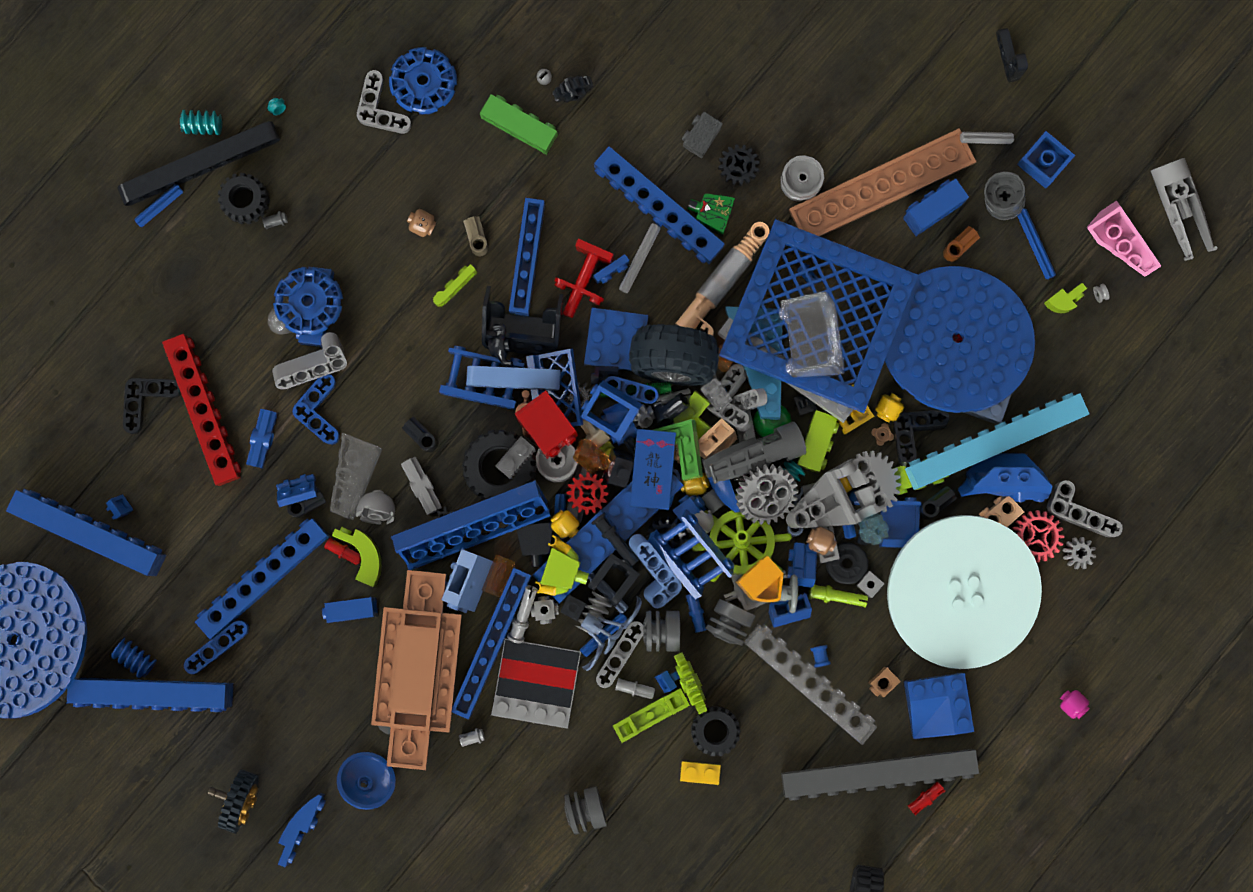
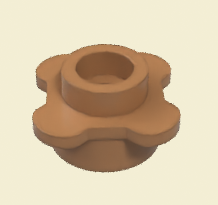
[871,423,894,446]

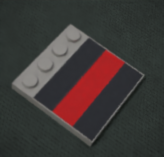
[491,638,581,729]

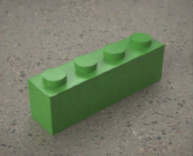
[480,94,558,155]

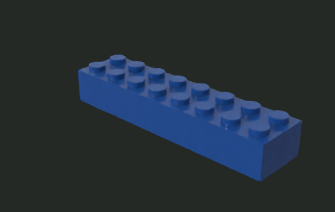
[6,489,166,576]
[67,678,233,712]

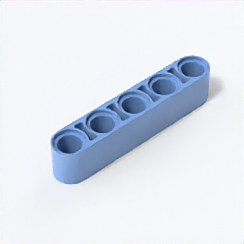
[466,366,560,390]

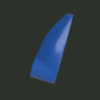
[708,477,740,513]

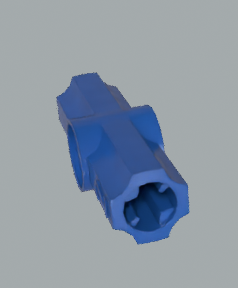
[246,409,277,469]

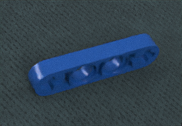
[184,620,249,674]

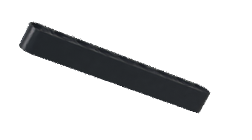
[117,121,280,206]

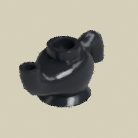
[488,323,513,368]

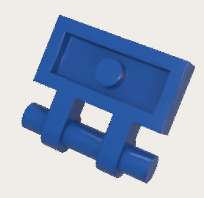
[276,474,317,507]

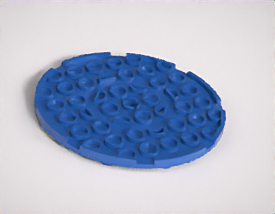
[885,266,1035,413]
[0,562,87,719]

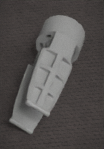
[1151,158,1217,261]

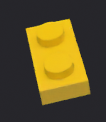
[680,761,721,785]

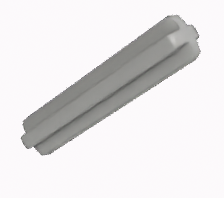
[960,132,1014,144]

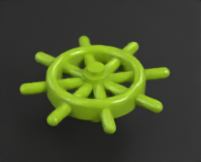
[692,494,792,582]

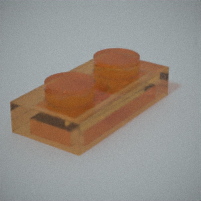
[482,554,515,597]

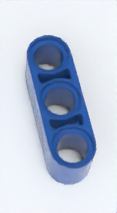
[605,376,660,404]

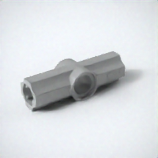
[401,457,442,515]

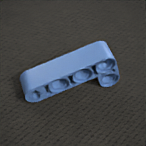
[629,534,682,608]

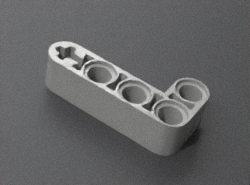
[272,332,347,389]
[1047,480,1123,538]

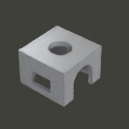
[856,571,884,598]

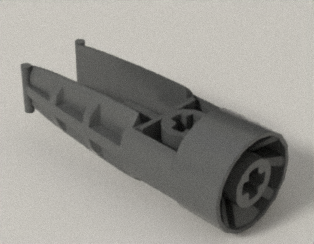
[702,422,806,484]

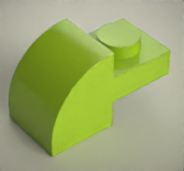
[1044,283,1087,313]

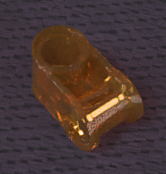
[573,439,610,474]

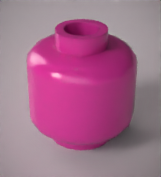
[1060,690,1090,719]

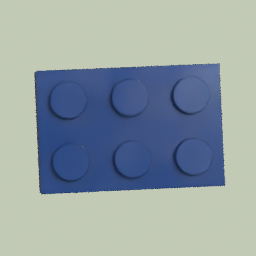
[903,179,969,236]

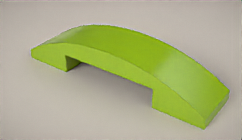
[613,688,690,743]

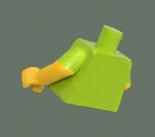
[535,535,589,596]

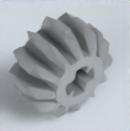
[1063,537,1096,569]

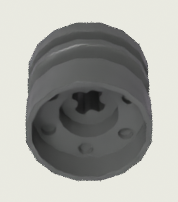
[984,171,1025,220]
[705,599,756,646]
[643,611,680,652]
[564,786,607,835]

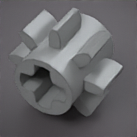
[633,404,655,428]

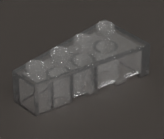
[330,433,382,520]

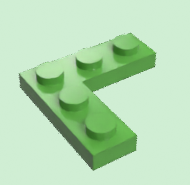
[653,419,703,481]

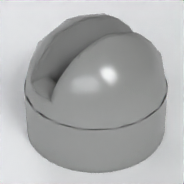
[537,69,552,85]

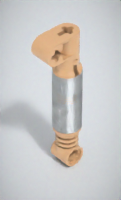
[675,222,769,336]

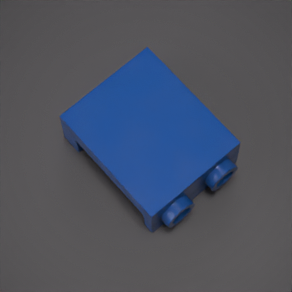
[879,497,921,548]

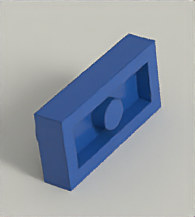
[593,254,629,284]

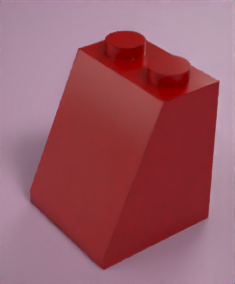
[515,390,578,459]

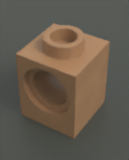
[868,667,901,697]

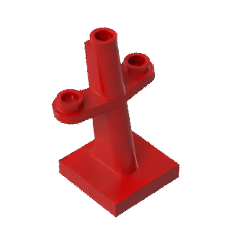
[554,239,614,319]

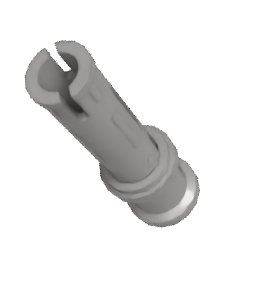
[507,585,538,643]

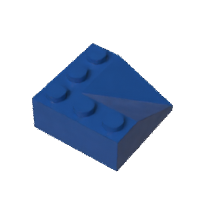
[904,673,974,739]

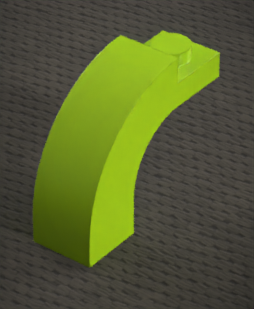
[332,527,382,587]

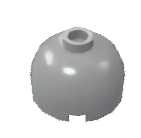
[356,490,395,524]

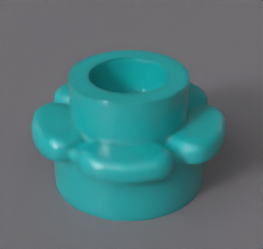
[267,98,286,115]

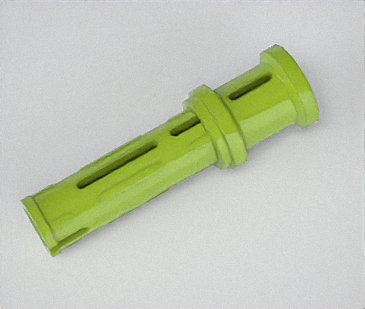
[808,584,868,608]

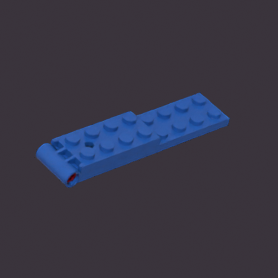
[533,473,684,604]

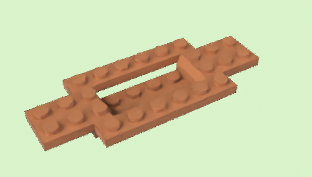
[371,570,462,770]

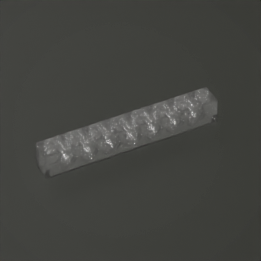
[744,624,877,745]

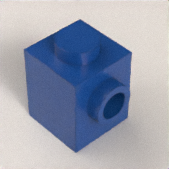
[673,494,706,522]

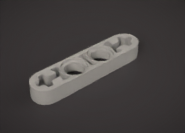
[596,621,643,688]

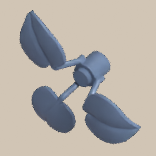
[581,596,642,671]

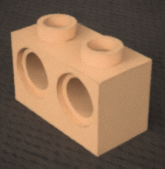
[698,418,737,459]
[979,496,1024,527]

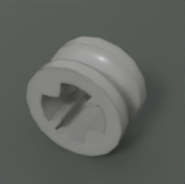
[1093,284,1109,303]

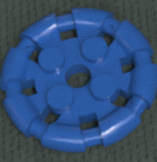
[389,47,457,114]
[273,267,343,336]

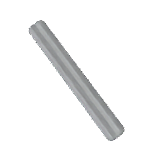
[619,223,660,293]

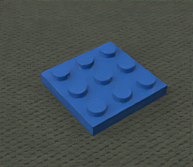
[584,308,648,371]

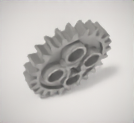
[735,464,799,525]

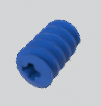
[111,638,157,678]

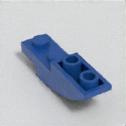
[278,793,326,867]

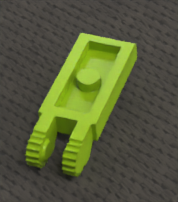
[433,264,477,307]

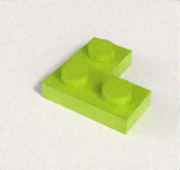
[674,391,712,440]

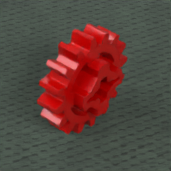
[566,472,609,515]

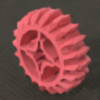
[1012,510,1064,562]

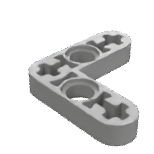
[357,70,411,134]
[707,364,753,432]
[732,388,767,443]

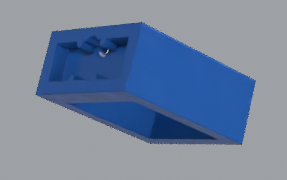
[581,381,643,441]
[322,597,378,623]

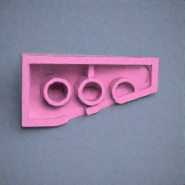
[1087,201,1161,277]

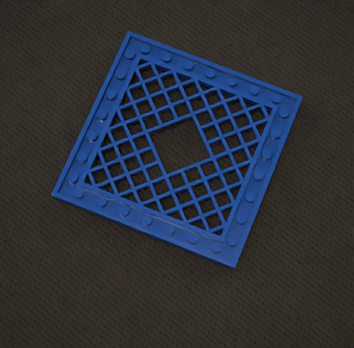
[719,219,918,413]

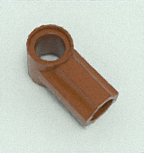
[943,226,980,262]

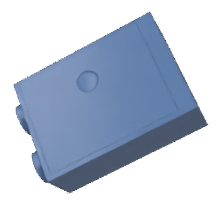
[441,549,494,613]

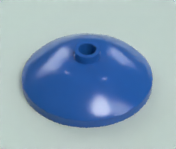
[337,752,396,810]

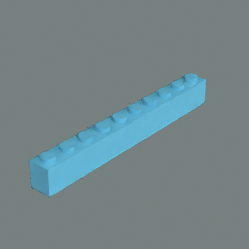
[905,393,1089,490]

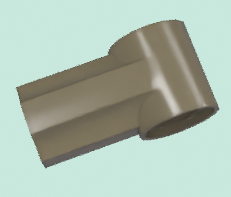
[464,216,488,257]
[581,411,611,450]

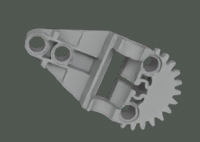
[786,451,901,529]

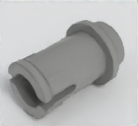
[459,728,485,747]

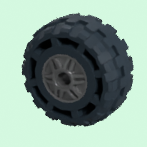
[629,324,719,386]

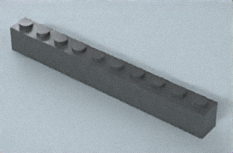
[781,749,979,801]

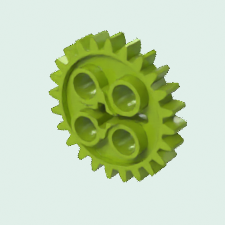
[674,652,707,714]

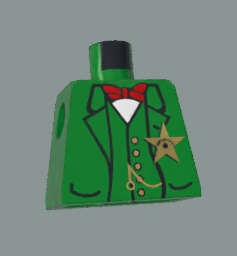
[687,194,735,236]

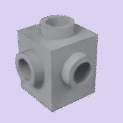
[531,596,559,624]

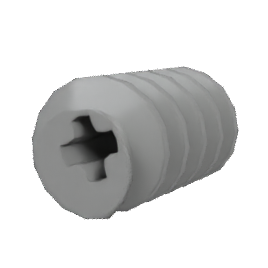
[576,591,612,635]

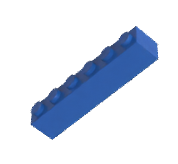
[509,198,545,317]

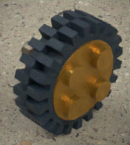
[208,770,259,834]

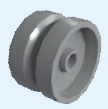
[780,155,824,202]
[536,445,578,482]

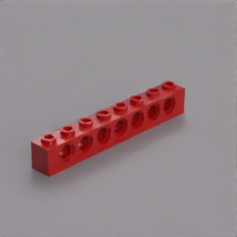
[162,334,242,486]

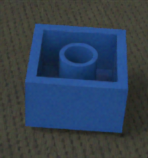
[1017,131,1075,189]

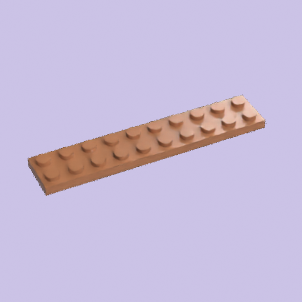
[789,128,976,237]

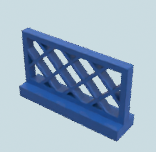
[526,349,583,427]

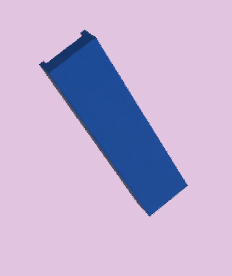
[391,480,551,570]

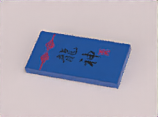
[630,429,676,510]

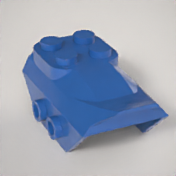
[958,453,1052,502]

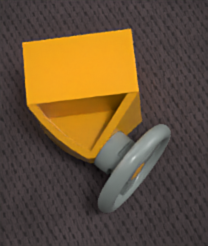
[736,555,798,614]

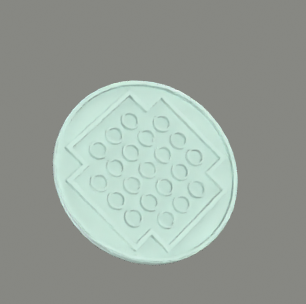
[887,515,1042,669]

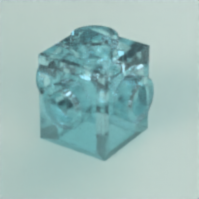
[859,514,889,545]

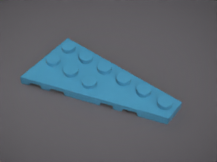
[725,307,782,420]

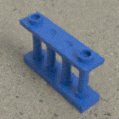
[439,346,525,410]
[648,509,734,600]

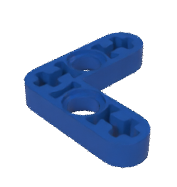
[292,374,340,445]

